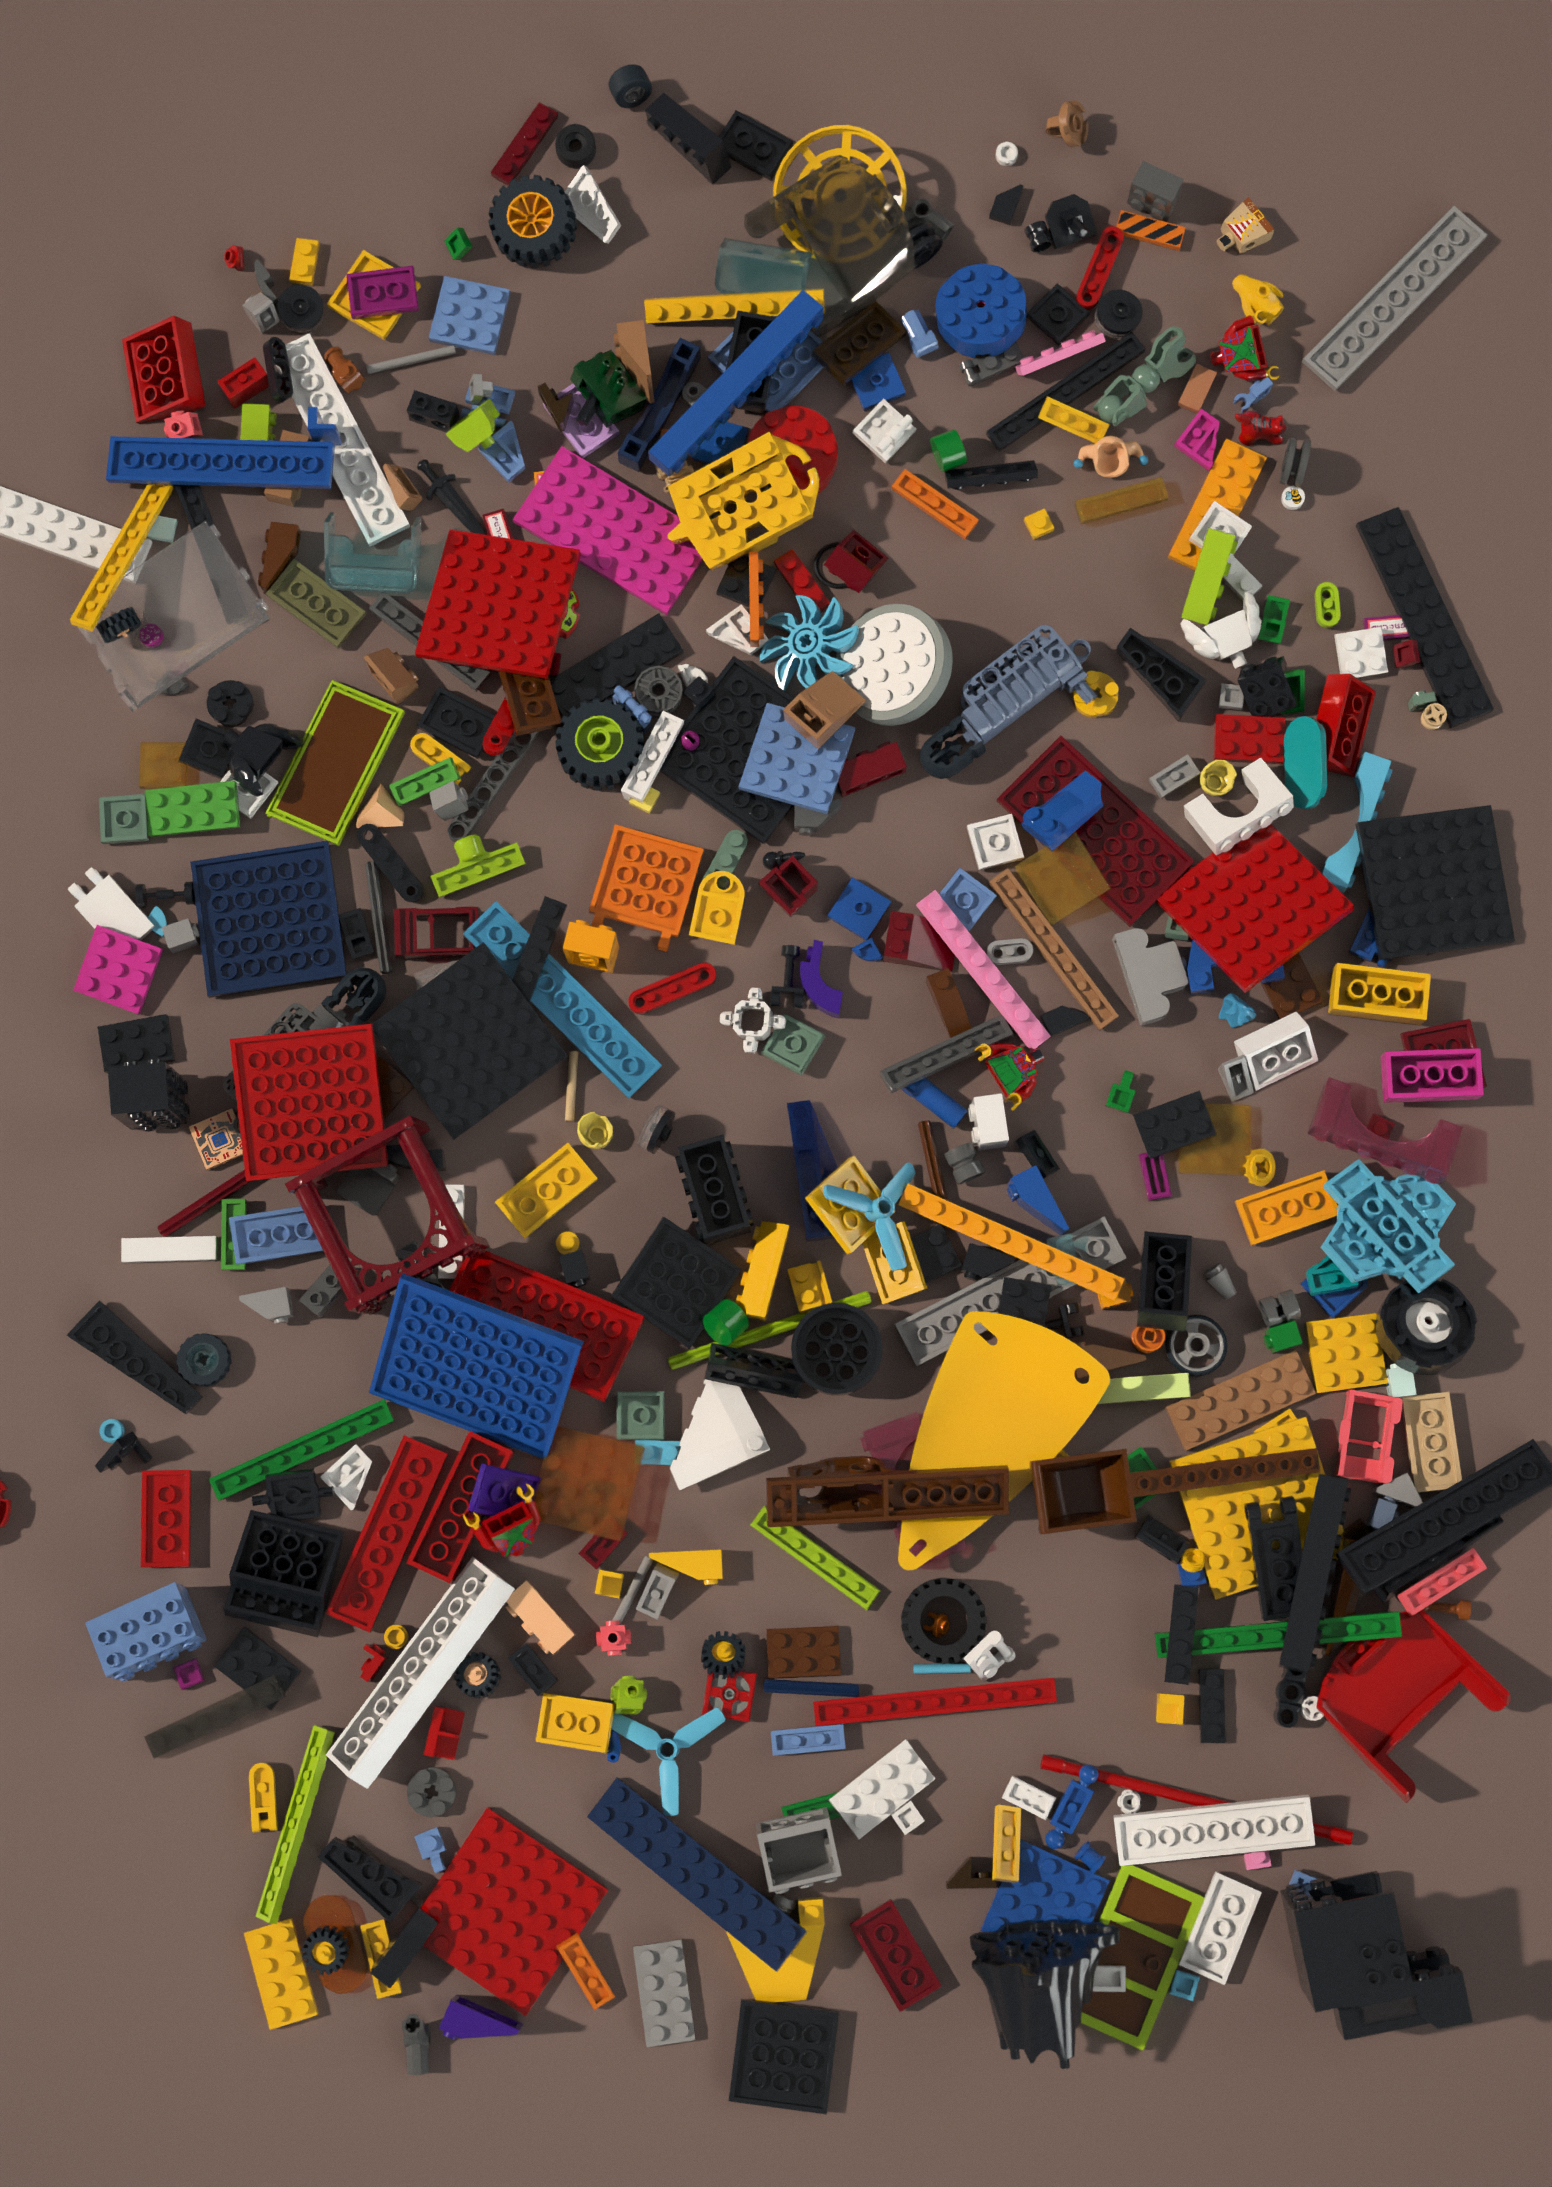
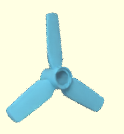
[824,1162,916,1271]
[611,1708,726,1816]

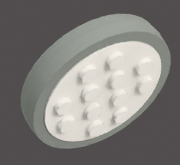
[836,604,953,726]

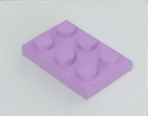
[543,384,619,459]

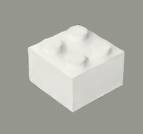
[968,1093,1009,1151]

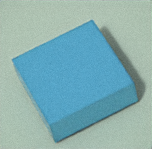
[1169,1969,1200,2001]

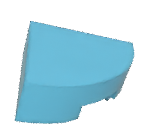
[148,906,167,938]

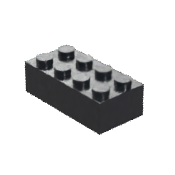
[726,310,776,413]
[1137,1231,1192,1332]

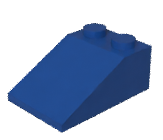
[1006,1165,1069,1236]

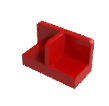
[217,357,269,409]
[424,1706,465,1760]

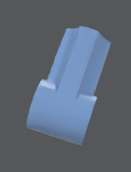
[901,310,939,358]

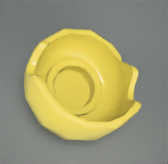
[1200,760,1237,797]
[577,1112,613,1149]

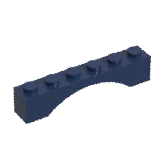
[618,338,701,472]

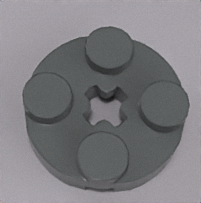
[407,1767,457,1817]

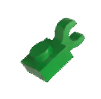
[1105,1070,1135,1114]

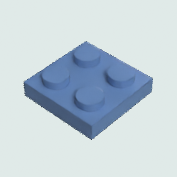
[939,868,997,932]

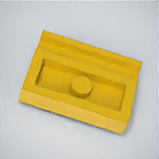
[787,1260,833,1315]

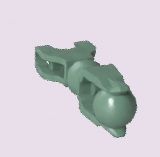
[1093,326,1196,426]

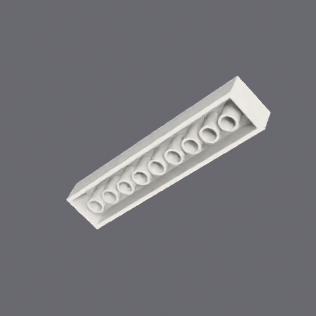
[326,1557,515,1789]

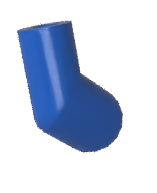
[607,1729,621,1763]

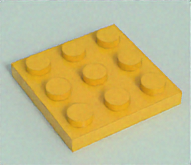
[327,250,421,341]
[805,1155,896,1254]
[1305,1313,1388,1394]

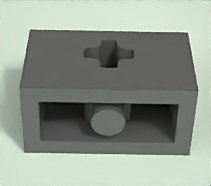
[299,1265,344,1318]

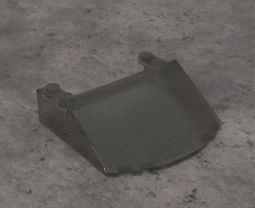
[744,155,915,338]

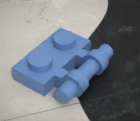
[461,385,515,428]
[612,685,652,734]

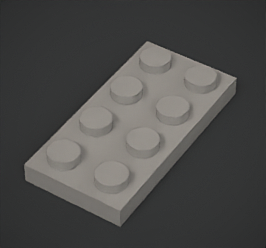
[633,1939,696,2047]

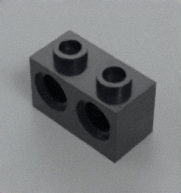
[407,390,460,433]

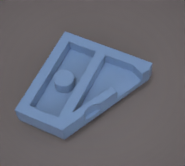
[478,421,526,483]

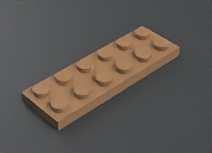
[1165,1350,1316,1451]

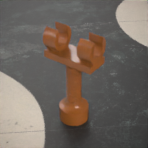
[1407,1587,1471,1620]

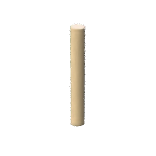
[565,1051,578,1122]

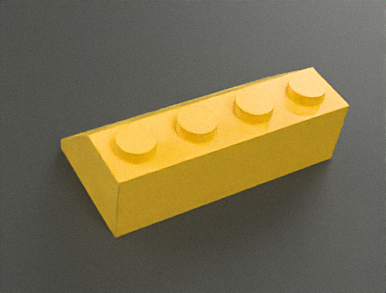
[735,1221,789,1322]

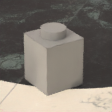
[429,781,468,821]
[162,918,200,954]

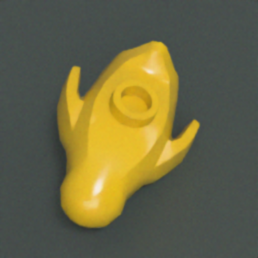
[1232,274,1284,326]

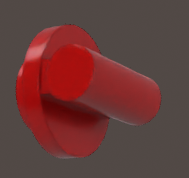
[224,245,245,271]

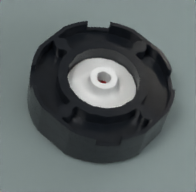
[1375,1279,1477,1375]

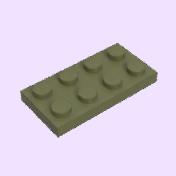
[266,559,366,649]

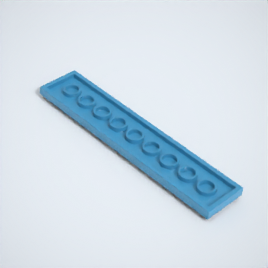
[463,901,662,1099]

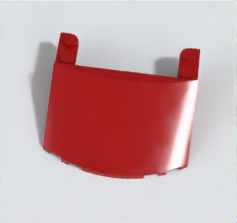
[1316,1609,1510,1804]

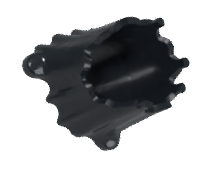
[970,1919,1121,2069]

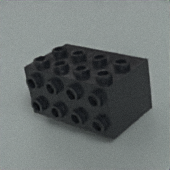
[108,1059,190,1132]
[675,1135,754,1245]

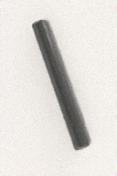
[365,861,393,974]

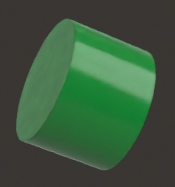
[930,429,967,472]
[703,1299,749,1346]

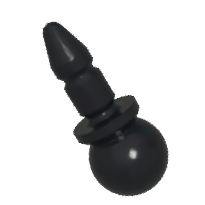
[762,851,805,870]

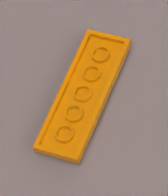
[1168,438,1267,571]

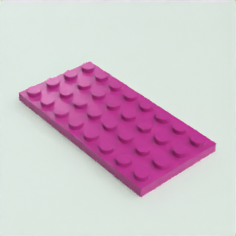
[513,446,703,616]

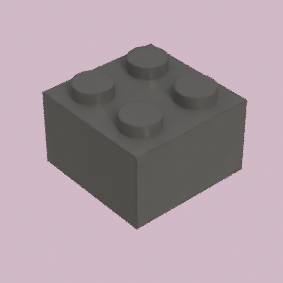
[1127,161,1184,222]

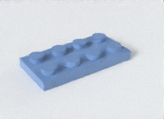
[229,1206,323,1265]

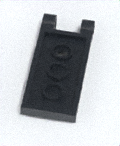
[1244,1496,1302,1621]

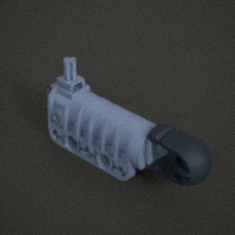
[920,625,1097,779]

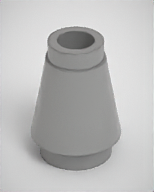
[1204,1263,1237,1300]

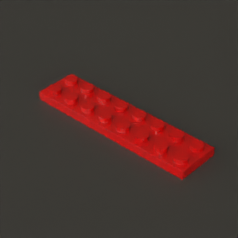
[326,1435,448,1633]

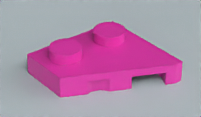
[1174,409,1220,471]

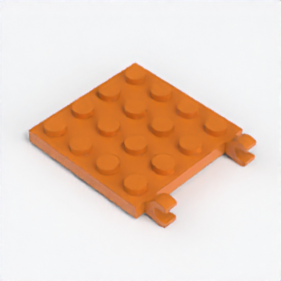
[589,825,704,952]

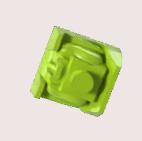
[446,398,500,452]

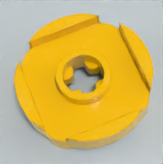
[1072,671,1119,718]

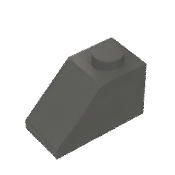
[794,800,841,836]

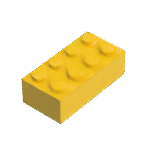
[1328,963,1431,1025]

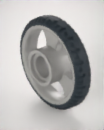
[1165,1315,1228,1376]

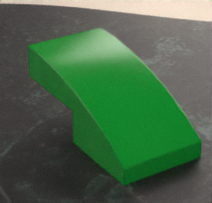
[1258,595,1290,644]

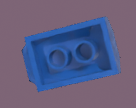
[1021,771,1104,851]

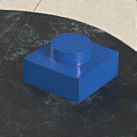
[1177,1564,1207,1586]

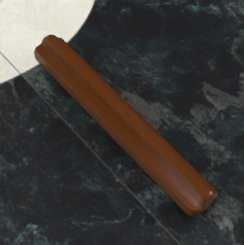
[918,1120,948,1201]

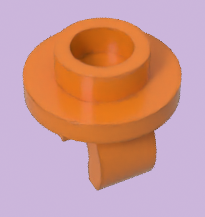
[923,1612,950,1638]

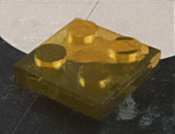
[139,742,187,789]

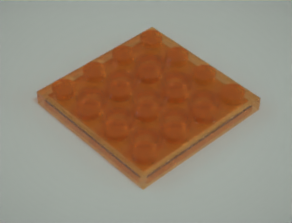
[532,1426,645,1542]

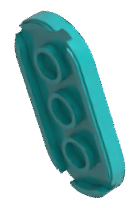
[1284,716,1327,809]

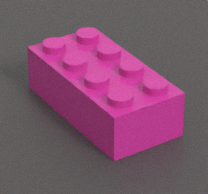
[1380,1048,1484,1103]

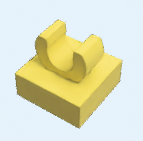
[629,787,660,814]

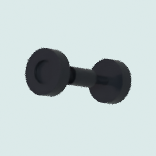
[135,881,195,907]

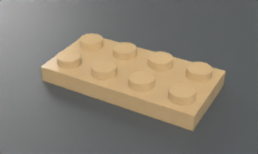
[1400,1392,1462,1492]

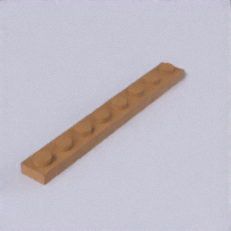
[989,868,1119,1031]

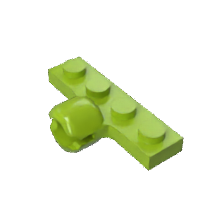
[431,834,525,898]

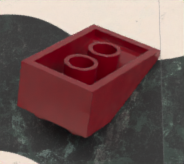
[883,911,955,973]

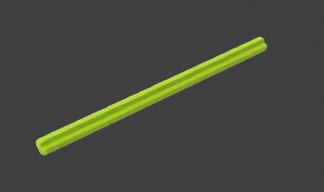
[668,1291,871,1370]

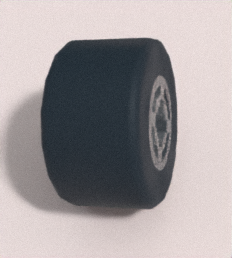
[608,64,652,108]

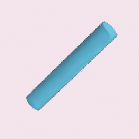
[913,1663,971,1674]

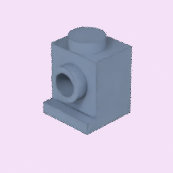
[1366,1496,1399,1530]

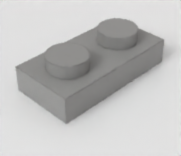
[1148,754,1200,799]

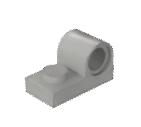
[636,1563,679,1619]

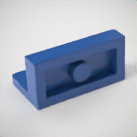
[308,407,341,445]

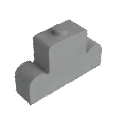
[1112,928,1188,1026]

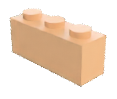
[505,1580,576,1654]

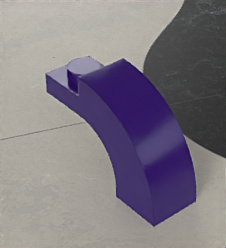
[800,940,843,1018]

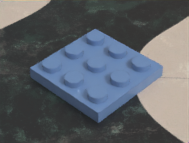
[429,276,510,355]

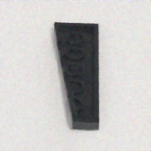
[67,1300,203,1414]

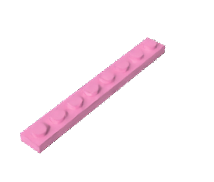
[916,890,1051,1051]

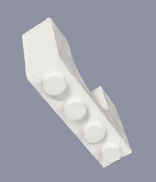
[1184,758,1294,856]

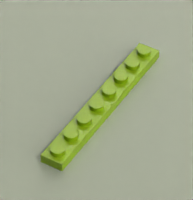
[255,1725,335,1924]

